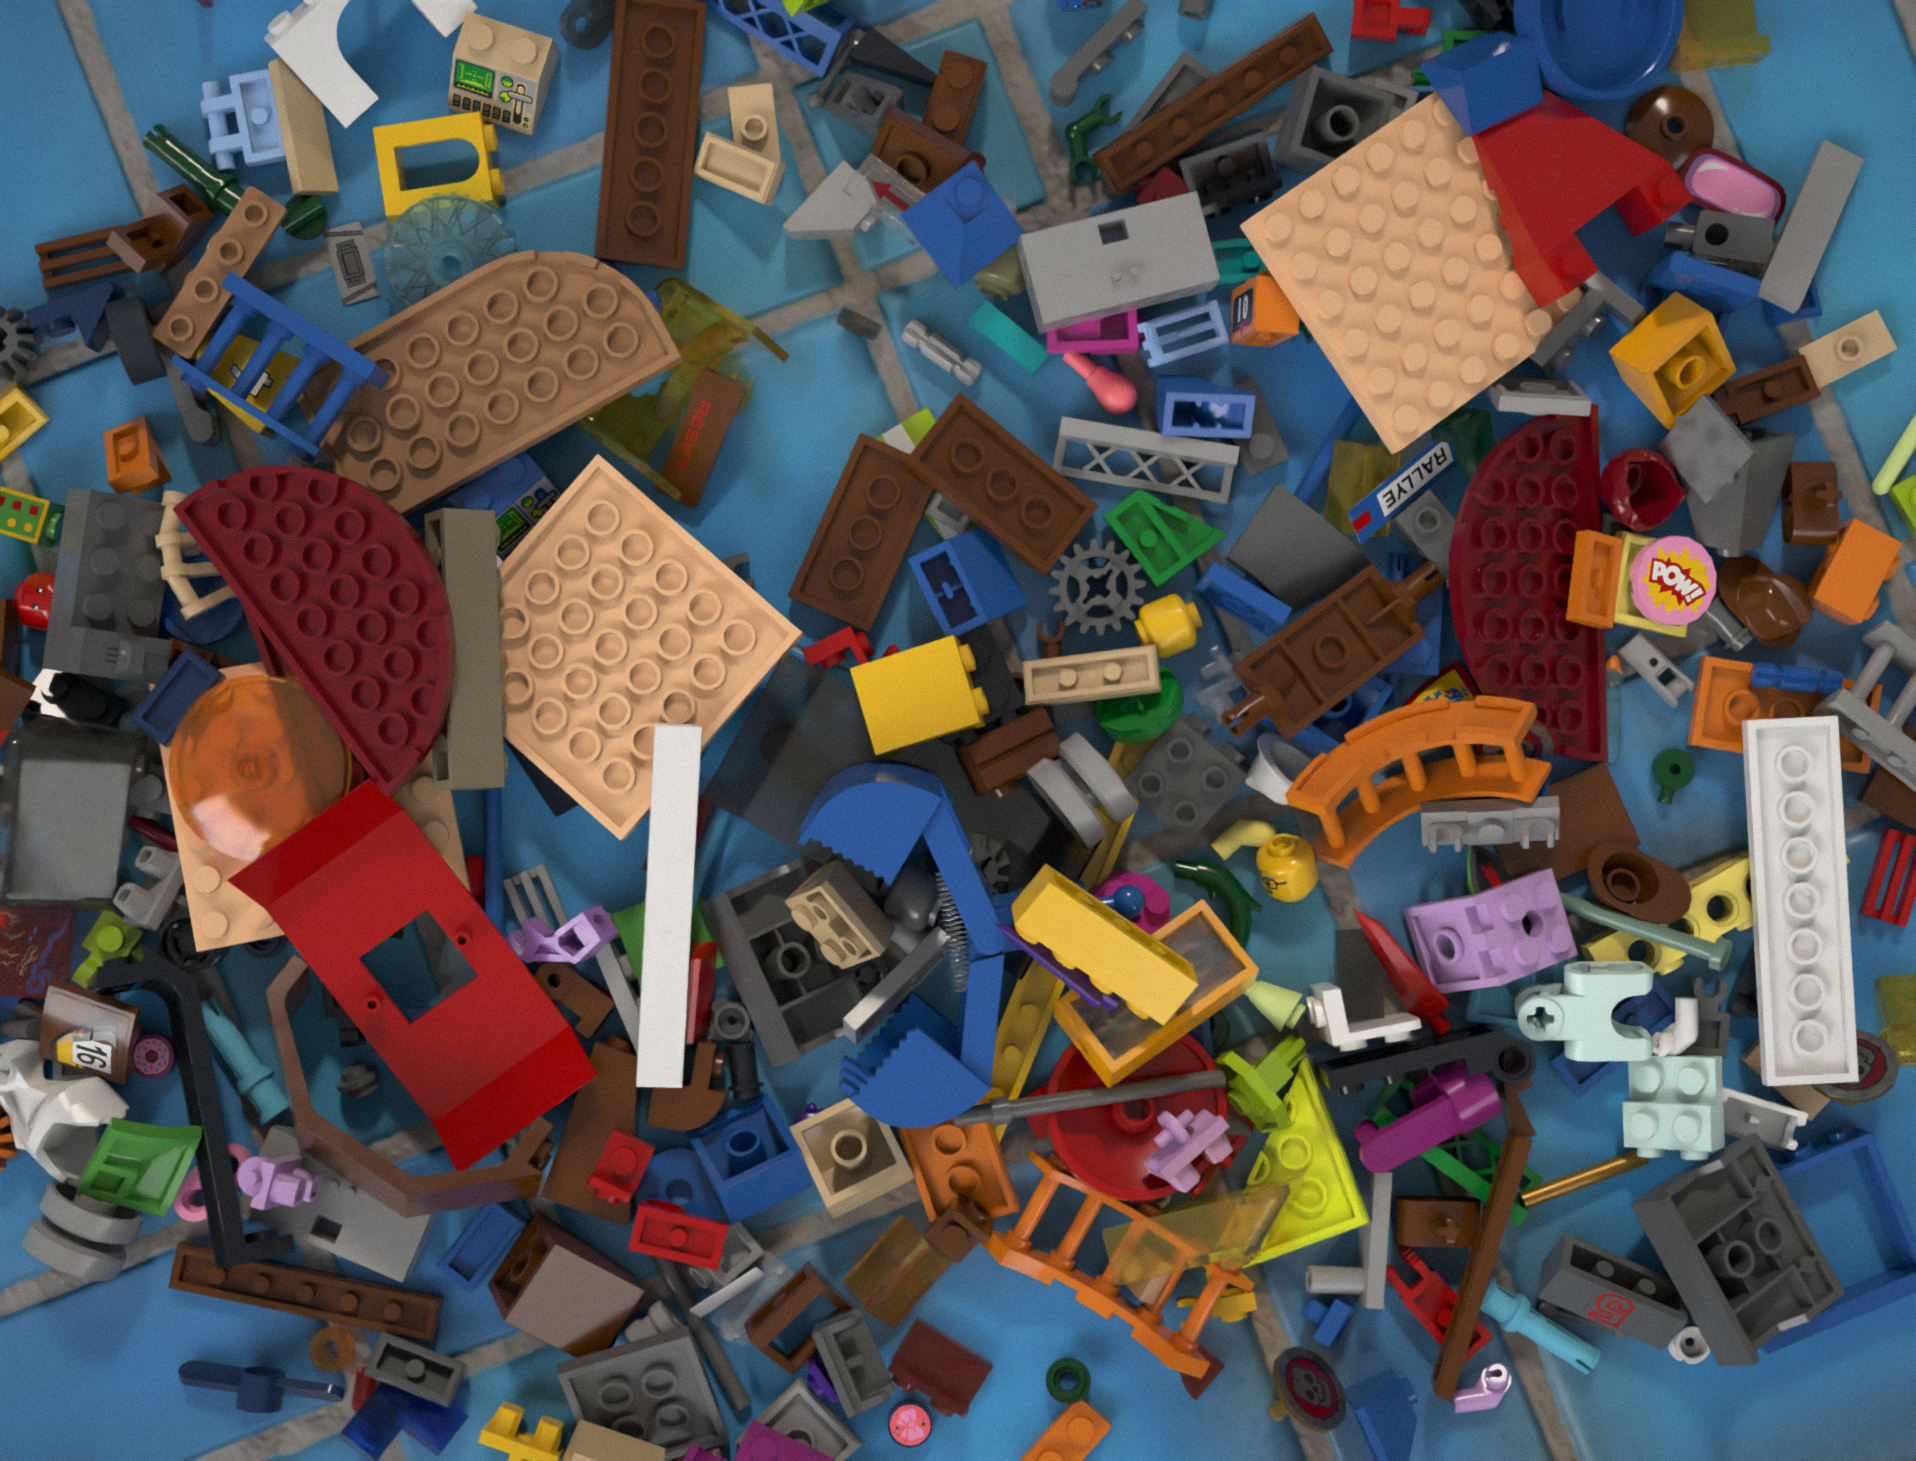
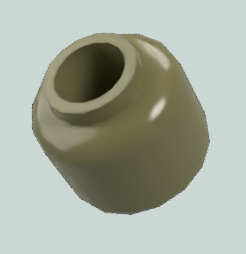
[972,243,1026,301]

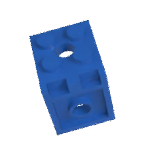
[1614,252,1762,376]

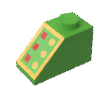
[0,486,65,548]

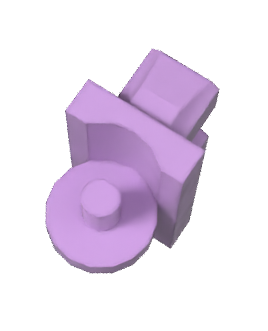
[1143,1109,1233,1193]
[237,1154,322,1210]

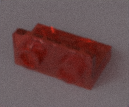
[887,1316,993,1418]

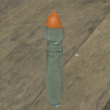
[1605,655,1624,766]

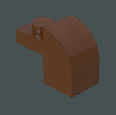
[106,184,216,276]
[647,1038,729,1131]

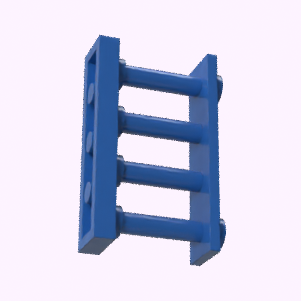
[170,271,391,467]

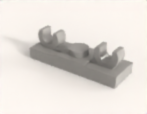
[1420,796,1560,853]

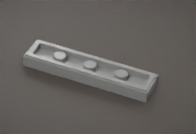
[1757,139,1864,314]

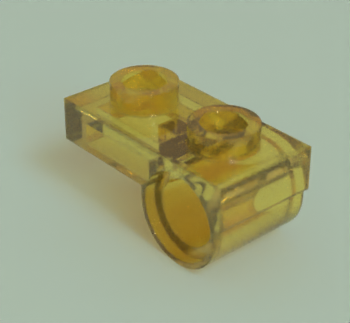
[1874,974,1916,1068]

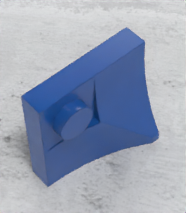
[899,160,1026,289]

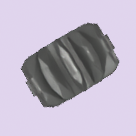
[0,305,44,382]

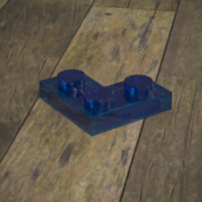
[338,1382,469,1461]

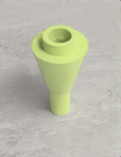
[1243,980,1306,1032]

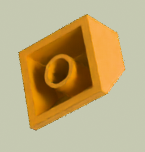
[1608,291,1737,431]

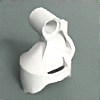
[0,1038,130,1187]

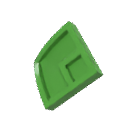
[76,1117,202,1217]

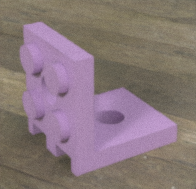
[1403,868,1578,994]

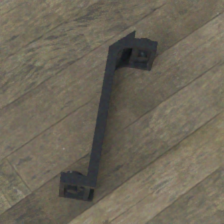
[87,943,296,1269]

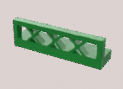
[1365,1080,1544,1227]

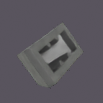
[822,70,904,142]

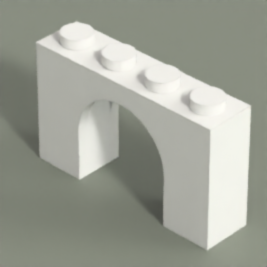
[263,0,479,128]

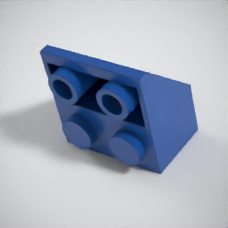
[907,527,1028,638]

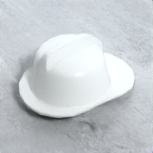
[1245,733,1314,805]

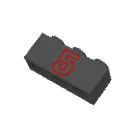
[1537,1233,1689,1350]

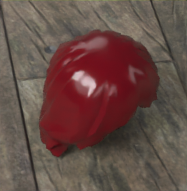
[1599,448,1687,532]

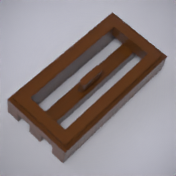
[34,225,135,291]

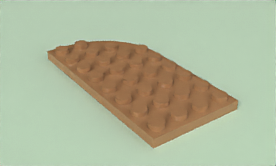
[285,250,685,518]

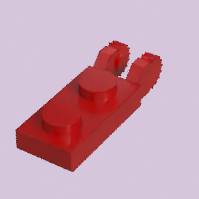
[1386,1245,1494,1365]

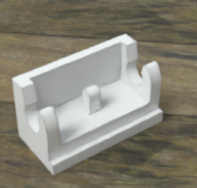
[1723,1087,1809,1152]

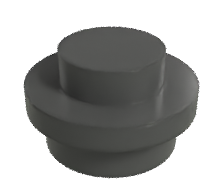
[335,1061,381,1101]

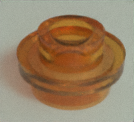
[309,1326,355,1372]

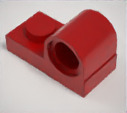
[628,1199,729,1271]

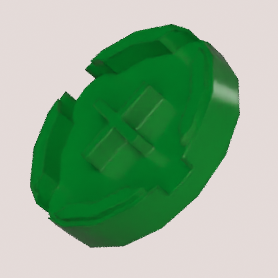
[1094,665,1184,744]

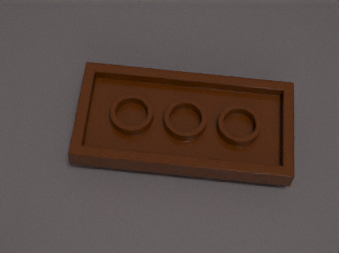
[903,392,1098,577]
[788,432,934,633]

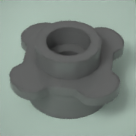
[709,997,753,1044]

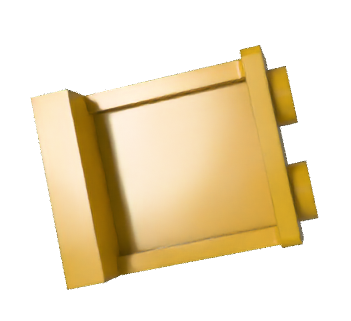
[850,635,990,759]

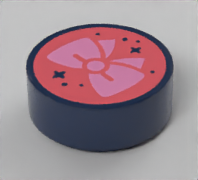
[888,1399,933,1448]

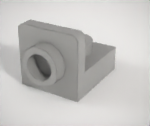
[689,1221,764,1292]

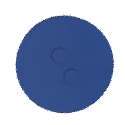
[1513,0,1684,101]

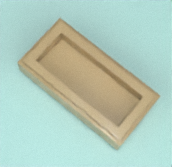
[692,131,787,206]

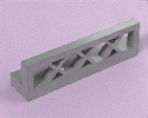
[1053,416,1240,505]

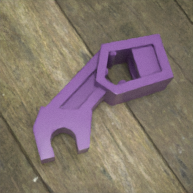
[505,904,619,964]

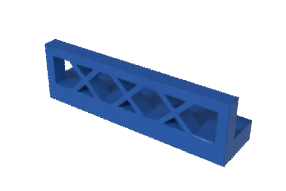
[695,0,858,78]

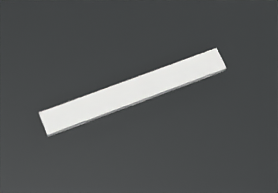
[636,723,702,1088]

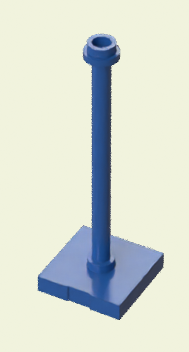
[1192,396,1363,638]

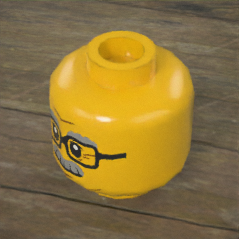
[1256,833,1318,902]

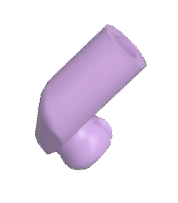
[1452,1363,1511,1414]

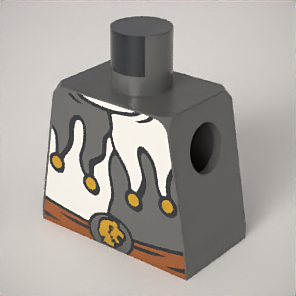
[1663,210,1776,279]

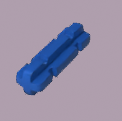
[1750,662,1843,695]

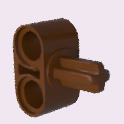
[1781,461,1843,546]
[1395,1195,1481,1247]

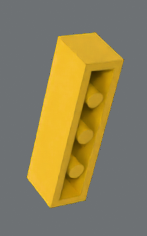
[1011,863,1199,1026]

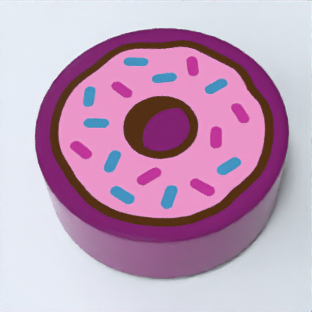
[133,1033,177,1079]

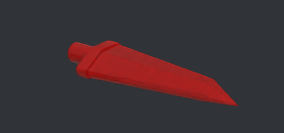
[1352,908,1451,1036]

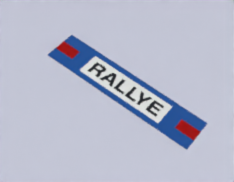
[1348,412,1481,544]

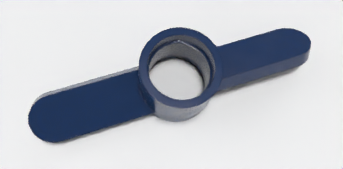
[178,1360,345,1413]

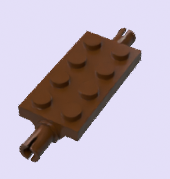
[1221,561,1445,741]

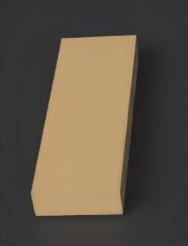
[268,58,339,196]
[1022,645,1162,709]

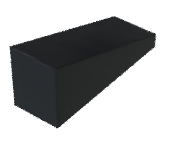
[849,27,937,89]

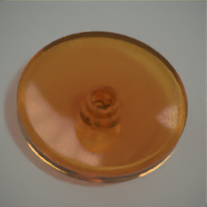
[169,675,352,860]

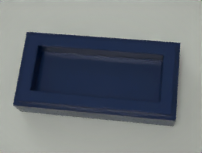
[129,647,227,748]

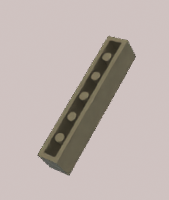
[424,508,508,791]

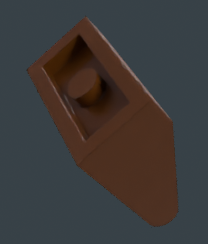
[744,1261,855,1375]

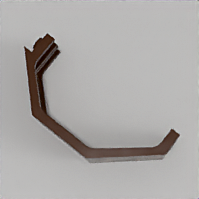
[266,955,555,1218]

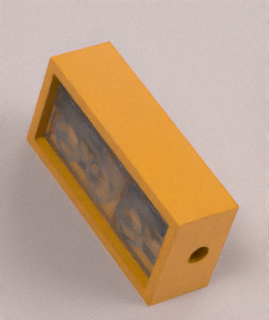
[1054,899,1259,1089]

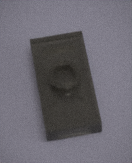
[1333,928,1385,1020]

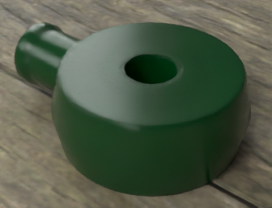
[1651,748,1695,804]

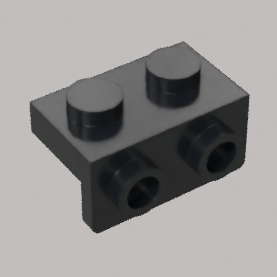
[1175,128,1283,219]
[21,669,128,762]

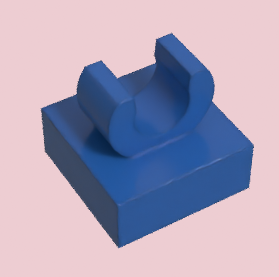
[1302,1298,1359,1348]

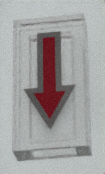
[843,153,925,247]

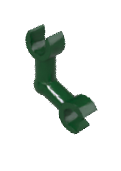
[1064,94,1123,185]

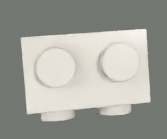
[1305,982,1422,1051]

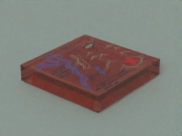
[0,904,76,999]

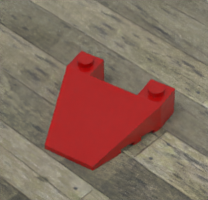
[1472,88,1694,308]

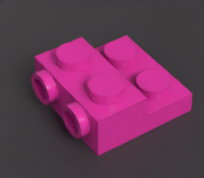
[1046,309,1145,355]

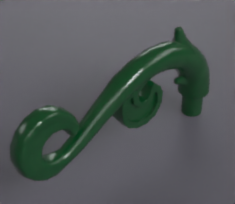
[1174,859,1263,1053]

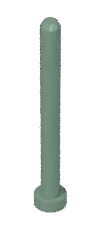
[1559,892,1732,972]

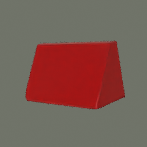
[685,942,717,1044]

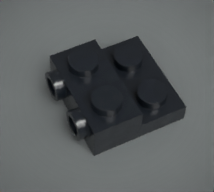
[942,624,1026,748]

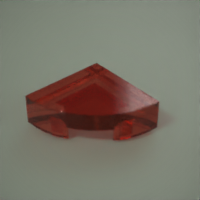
[1180,1340,1225,1401]

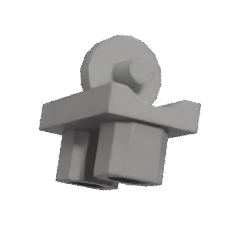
[113,846,189,931]

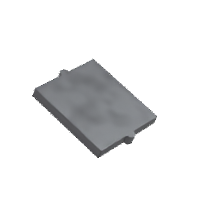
[1657,394,1758,504]

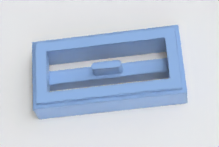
[1137,299,1229,368]

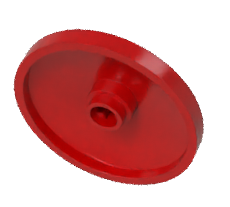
[1044,1033,1228,1201]

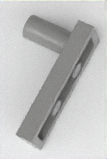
[843,910,951,1045]
[1305,1165,1393,1309]

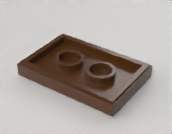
[1492,762,1641,881]

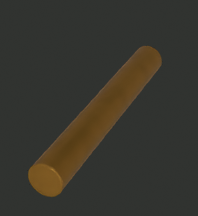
[1517,1149,1649,1210]

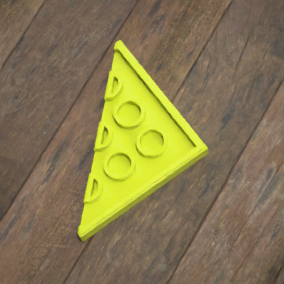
[1205,1057,1371,1281]

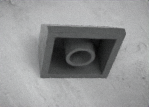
[1272,65,1395,176]

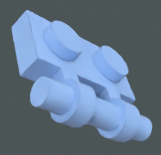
[200,68,286,173]

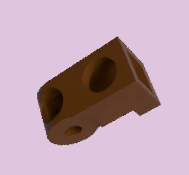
[535,961,617,1039]

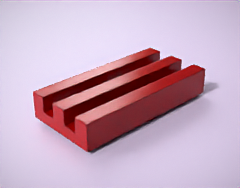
[1858,828,1916,927]

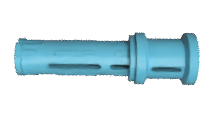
[201,996,290,1127]
[1480,1275,1601,1375]

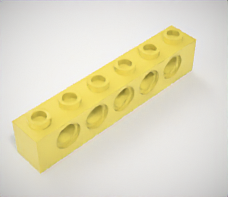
[1578,849,1850,975]

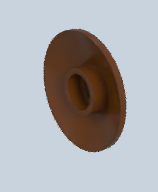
[1624,86,1714,174]

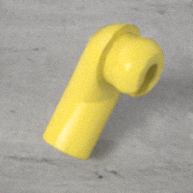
[1210,819,1277,861]

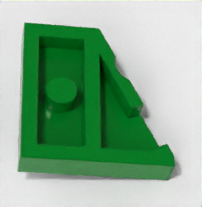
[1102,489,1226,589]

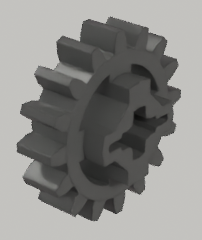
[1048,539,1146,637]

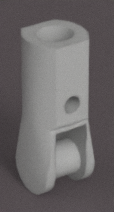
[1617,630,1695,708]

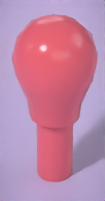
[1062,353,1138,415]

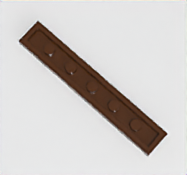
[1091,12,1334,194]
[1430,1127,1533,1401]
[168,1241,444,1343]

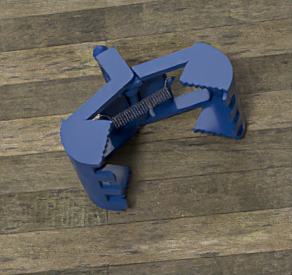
[797,761,1145,1128]

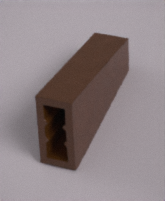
[541,1034,641,1227]

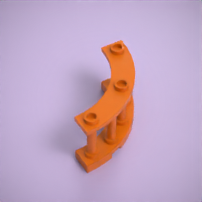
[1285,695,1552,869]
[980,1150,1255,1379]

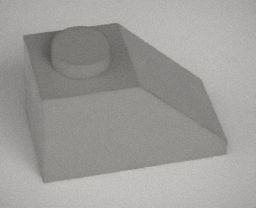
[782,160,884,240]

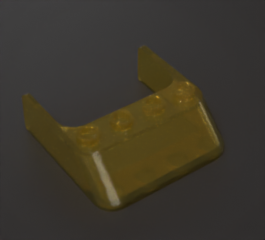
[574,277,790,501]
[1102,1175,1306,1285]

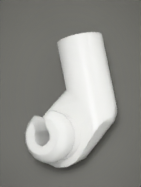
[1652,997,1698,1056]

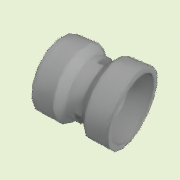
[624,1299,684,1342]

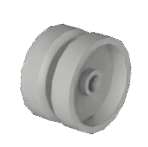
[1025,732,1138,849]
[22,1179,144,1281]

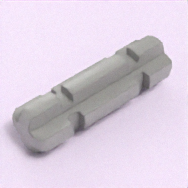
[901,319,982,386]

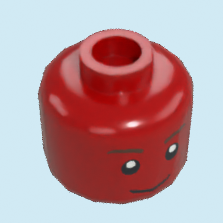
[13,572,56,632]

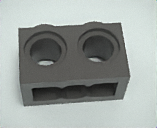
[1387,489,1456,591]

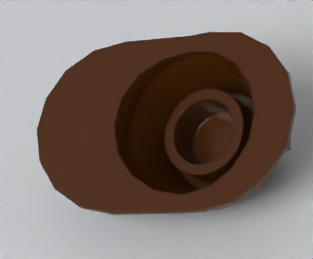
[1717,555,1813,650]
[1587,841,1692,924]

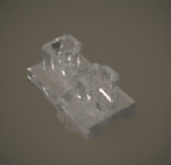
[1191,645,1250,726]

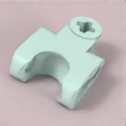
[1514,961,1654,1062]

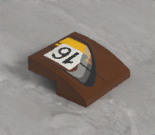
[39,978,141,1085]

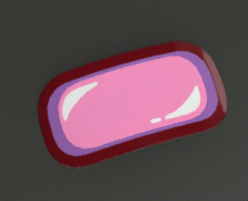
[1679,148,1786,228]

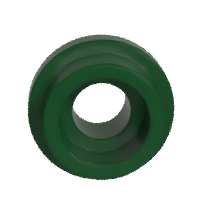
[1046,1358,1091,1404]

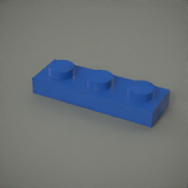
[1547,978,1675,1097]

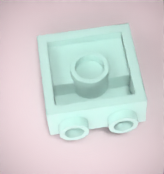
[1623,1054,1725,1160]

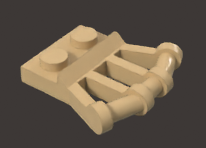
[155,491,237,621]

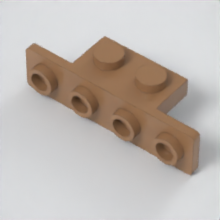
[153,186,288,360]

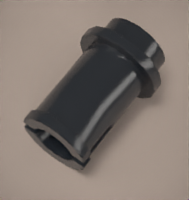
[726,1042,764,1100]

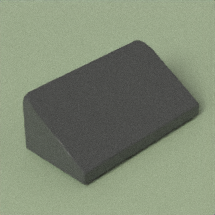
[363,1331,467,1408]

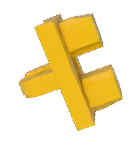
[478,1401,566,1461]

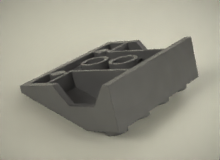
[699,846,903,1068]
[1630,1133,1845,1366]

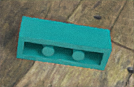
[968,299,1050,378]

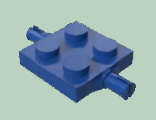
[1376,553,1443,706]

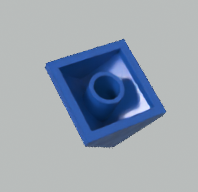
[1420,30,1544,138]

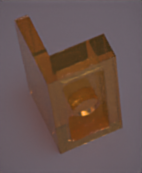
[844,1215,953,1328]

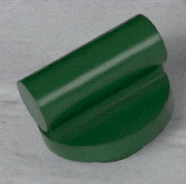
[281,195,328,240]

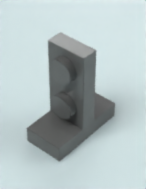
[1529,271,1647,378]

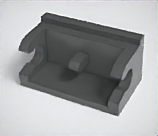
[812,1305,895,1418]

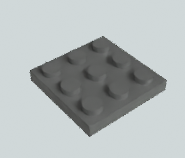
[557,1325,730,1461]

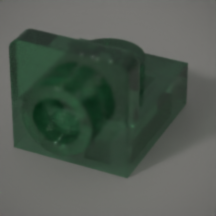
[1430,406,1497,480]

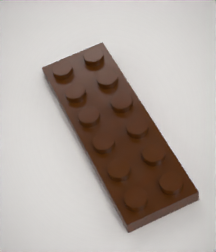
[593,0,707,271]

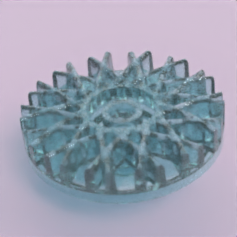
[383,192,521,309]

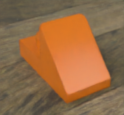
[104,415,171,495]

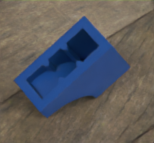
[1153,374,1256,438]

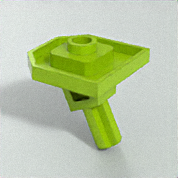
[1212,1034,1306,1133]

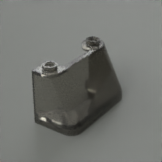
[0,713,152,912]

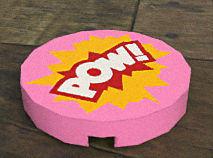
[1629,536,1717,625]

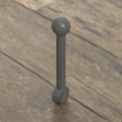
[806,29,864,109]
[1536,1300,1627,1339]

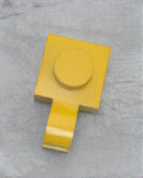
[1175,1286,1257,1329]

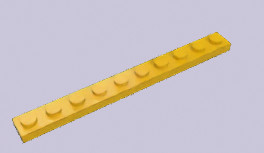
[984,734,1162,1143]

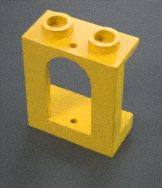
[373,111,505,225]

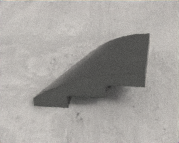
[1224,483,1372,616]

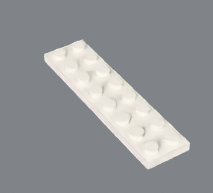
[1742,716,1859,1086]

